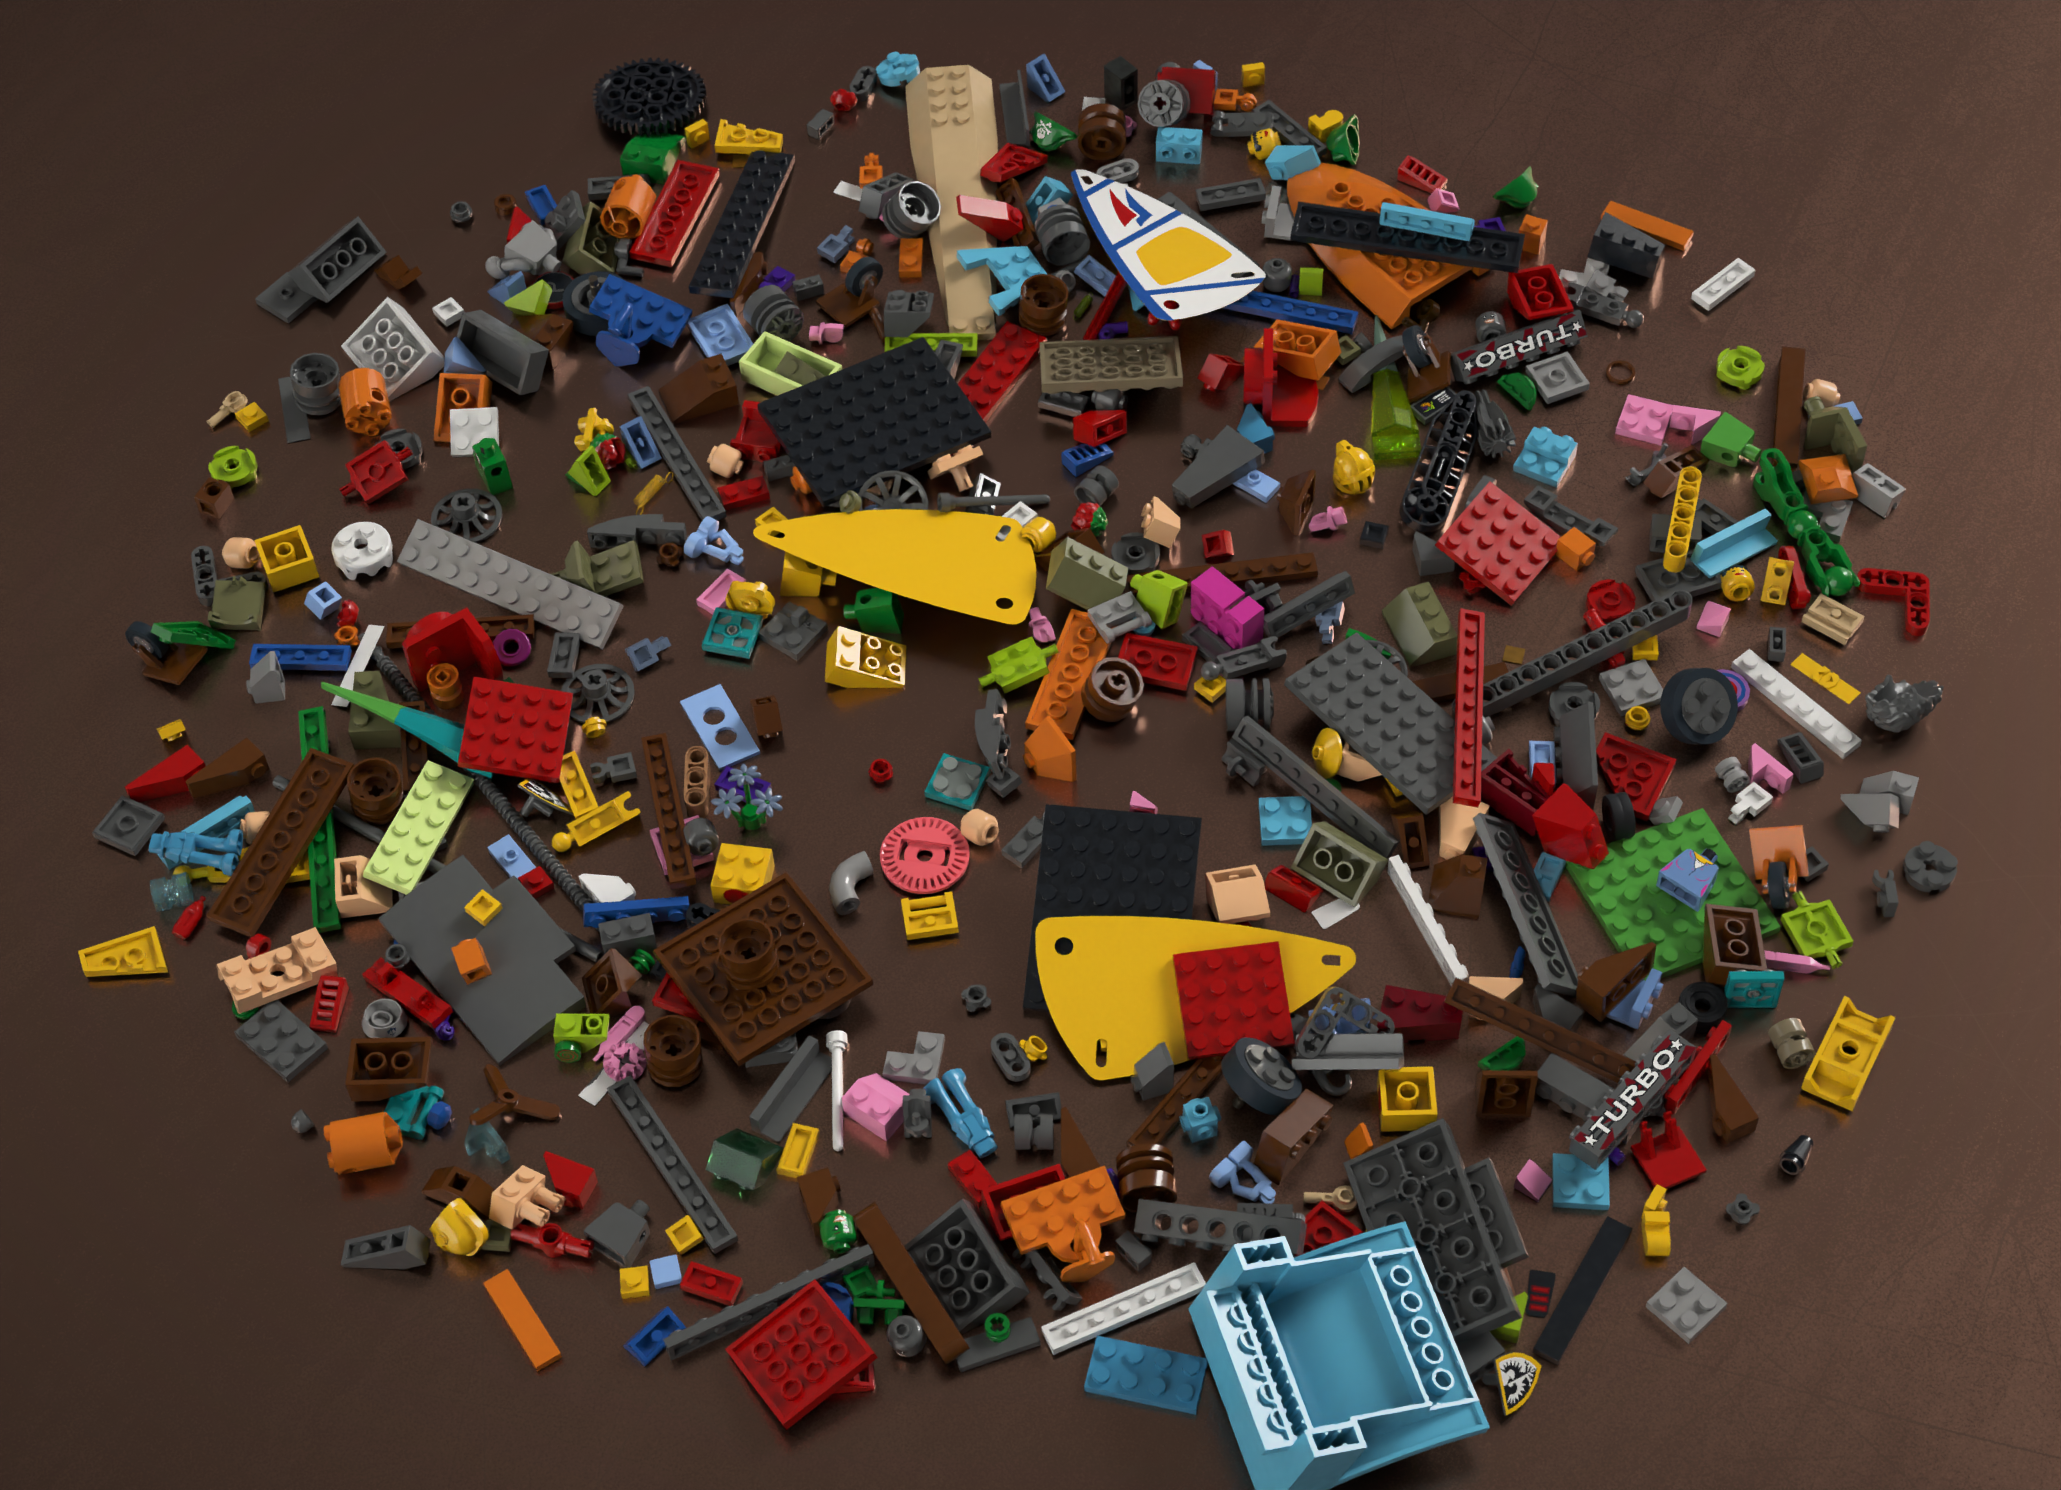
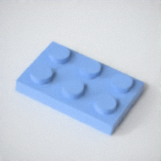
[687,304,753,366]

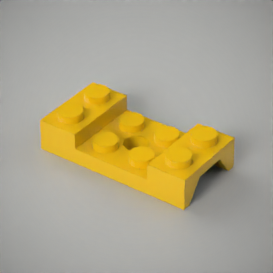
[1801,996,1896,1111]

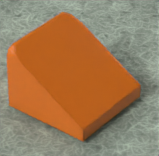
[1344,1123,1373,1159]

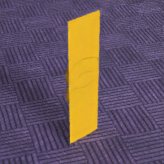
[1790,653,1861,704]

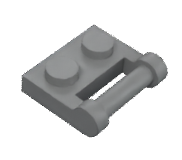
[1087,591,1152,644]

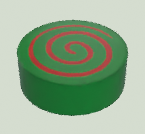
[554,1040,582,1063]

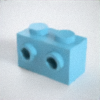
[1156,127,1202,165]

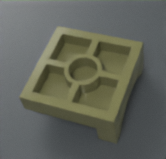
[208,576,266,631]

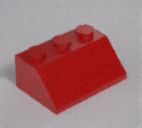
[980,1164,1066,1241]

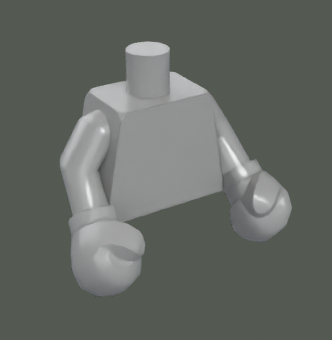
[485,220,561,279]

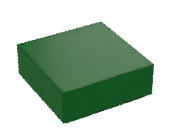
[842,1265,877,1301]

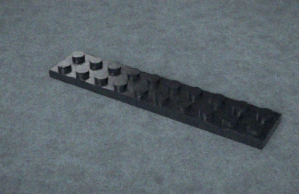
[689,150,795,298]
[1290,202,1525,273]

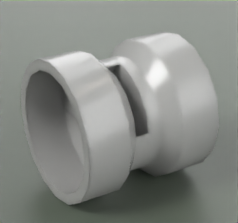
[1715,757,1750,793]

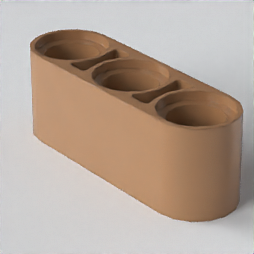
[684,746,711,818]

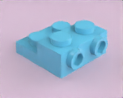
[1513,427,1578,488]

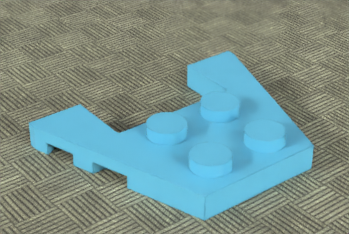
[956,246,1047,316]

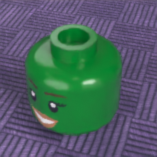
[819,1210,858,1254]

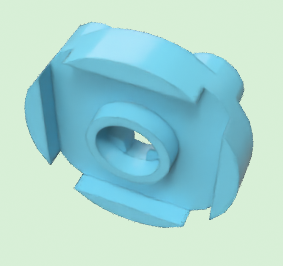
[876,52,920,86]

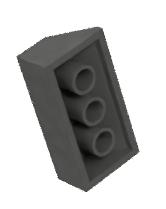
[288,216,386,303]
[1553,702,1598,810]

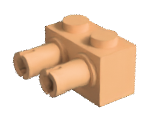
[489,1165,565,1229]

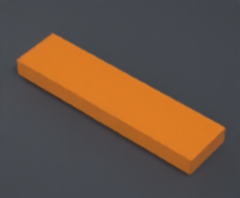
[1600,200,1694,251]
[483,1269,562,1372]

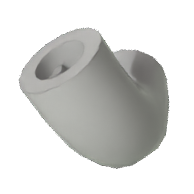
[829,851,874,915]

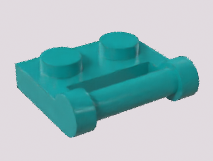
[384,1086,444,1140]

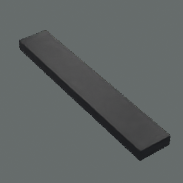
[1532,1216,1633,1365]

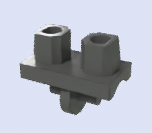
[1239,580,1283,612]
[1222,739,1268,787]
[903,1089,932,1138]

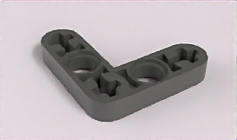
[191,546,268,606]
[1295,986,1395,1058]

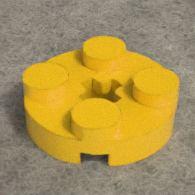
[725,581,775,620]

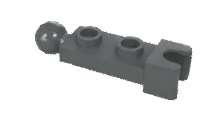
[1567,282,1644,328]
[1200,636,1287,681]

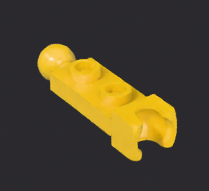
[551,791,641,852]

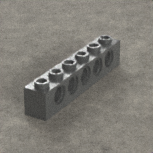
[1134,1199,1307,1258]

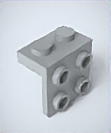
[1261,186,1294,240]

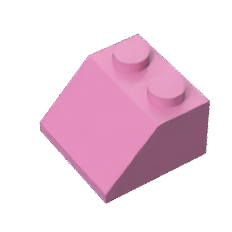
[842,1073,909,1142]

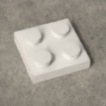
[450,407,499,457]

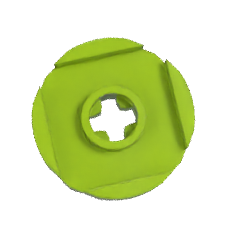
[1716,346,1765,390]
[208,446,258,489]

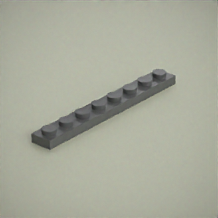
[627,386,727,521]
[1232,716,1400,860]
[607,1075,738,1254]
[663,1244,875,1361]

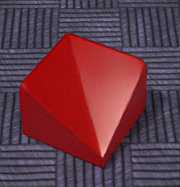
[1202,530,1234,559]

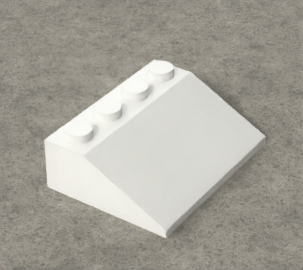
[341,297,445,402]

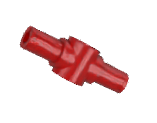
[511,1223,595,1259]

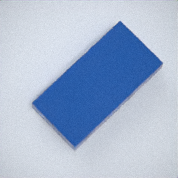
[525,185,557,226]

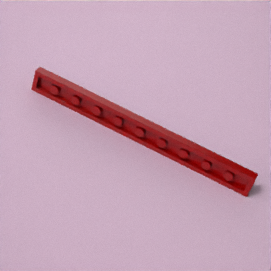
[1453,608,1485,808]

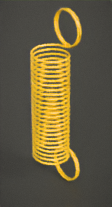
[634,472,674,515]

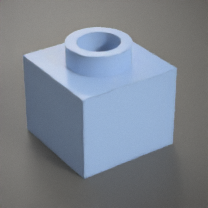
[304,581,342,620]

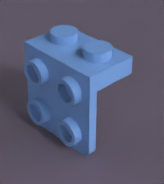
[1606,968,1664,1030]

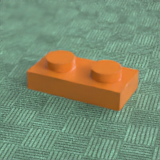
[899,238,923,278]

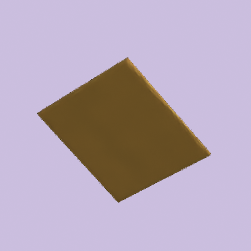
[732,154,750,168]
[1502,645,1525,664]

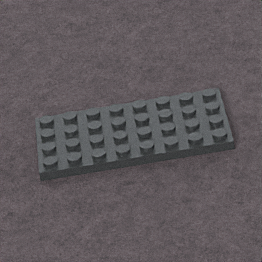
[1284,632,1497,815]

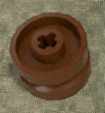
[1078,103,1126,160]
[1081,657,1144,722]

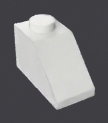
[579,873,637,903]

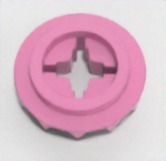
[603,1041,646,1082]

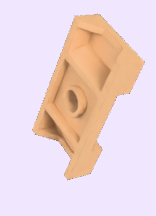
[217,927,338,1014]

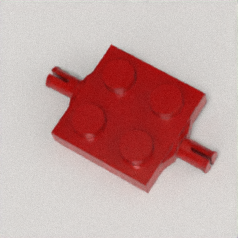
[339,440,413,505]

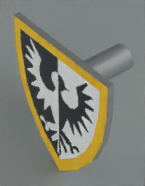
[518,778,573,818]
[1483,1352,1541,1416]

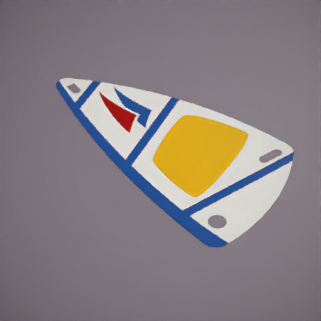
[1071,169,1266,321]

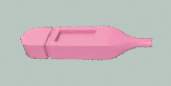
[1764,951,1830,973]
[593,1006,646,1062]

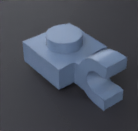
[817,225,855,263]
[1315,601,1345,644]
[625,636,671,671]

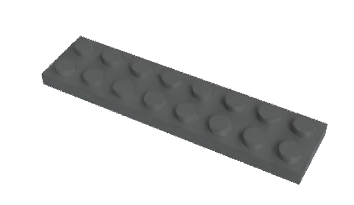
[1473,813,1578,997]

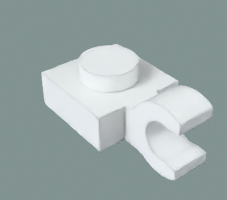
[1728,782,1773,825]

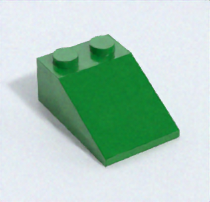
[620,132,685,185]

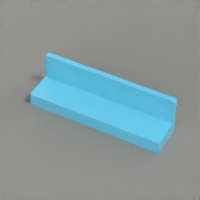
[1379,202,1475,241]
[1690,509,1778,578]
[157,796,255,870]

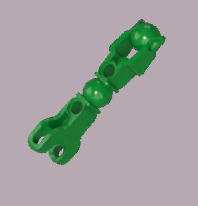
[1753,448,1860,597]

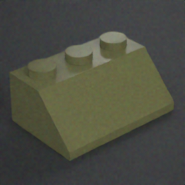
[562,201,620,274]
[1046,537,1128,610]
[1382,581,1457,668]
[1291,821,1388,907]

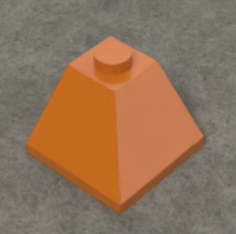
[1798,454,1858,504]
[1023,715,1077,782]

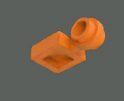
[1214,89,1257,112]
[859,153,883,189]
[840,238,874,274]

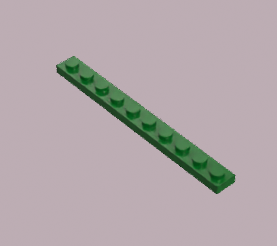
[298,706,342,933]

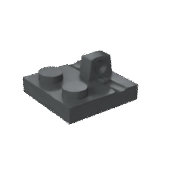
[544,190,586,251]
[759,601,828,661]

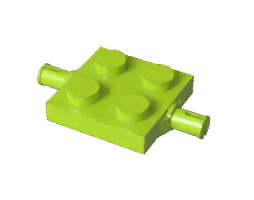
[978,636,1059,694]
[1780,891,1854,969]

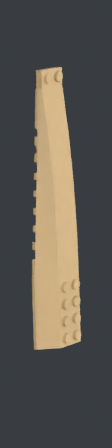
[905,65,998,340]

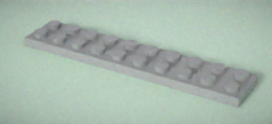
[396,519,624,650]

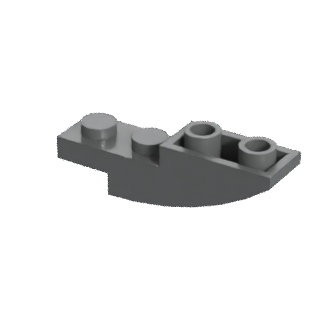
[587,514,688,549]
[975,689,1011,779]

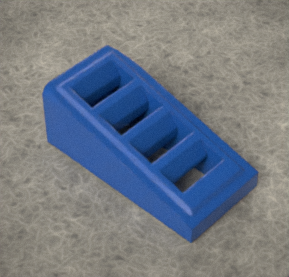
[1061,443,1114,477]

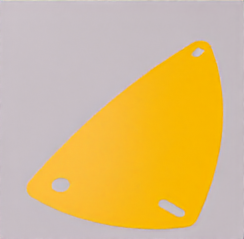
[753,509,1037,624]
[1035,916,1356,1080]

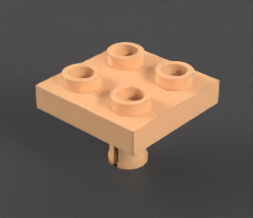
[927,445,983,492]

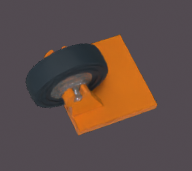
[1749,825,1809,909]

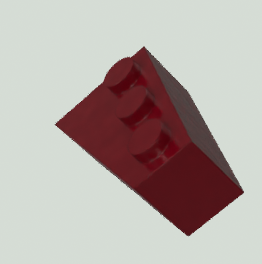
[1481,749,1550,837]
[1377,985,1464,1044]

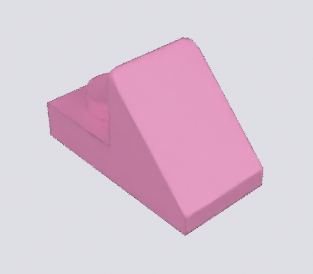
[1669,405,1721,444]
[1748,743,1794,794]

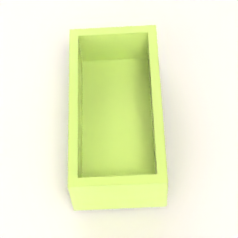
[739,331,842,396]

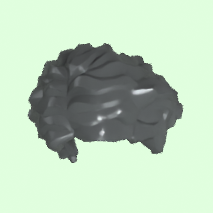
[1865,674,1944,732]

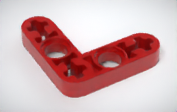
[1857,568,1930,636]

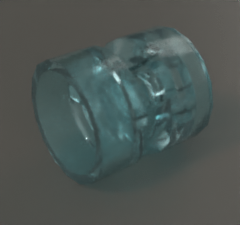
[150,872,194,912]

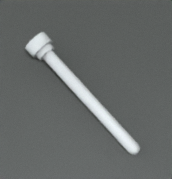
[826,1030,848,1151]

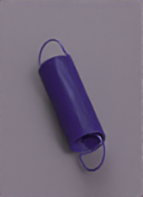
[1290,271,1300,299]

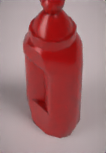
[172,896,206,940]

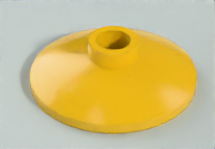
[1312,728,1342,779]

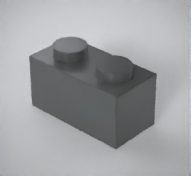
[807,109,835,140]
[792,275,824,301]
[763,455,795,481]
[1768,627,1786,662]
[1115,1231,1152,1272]

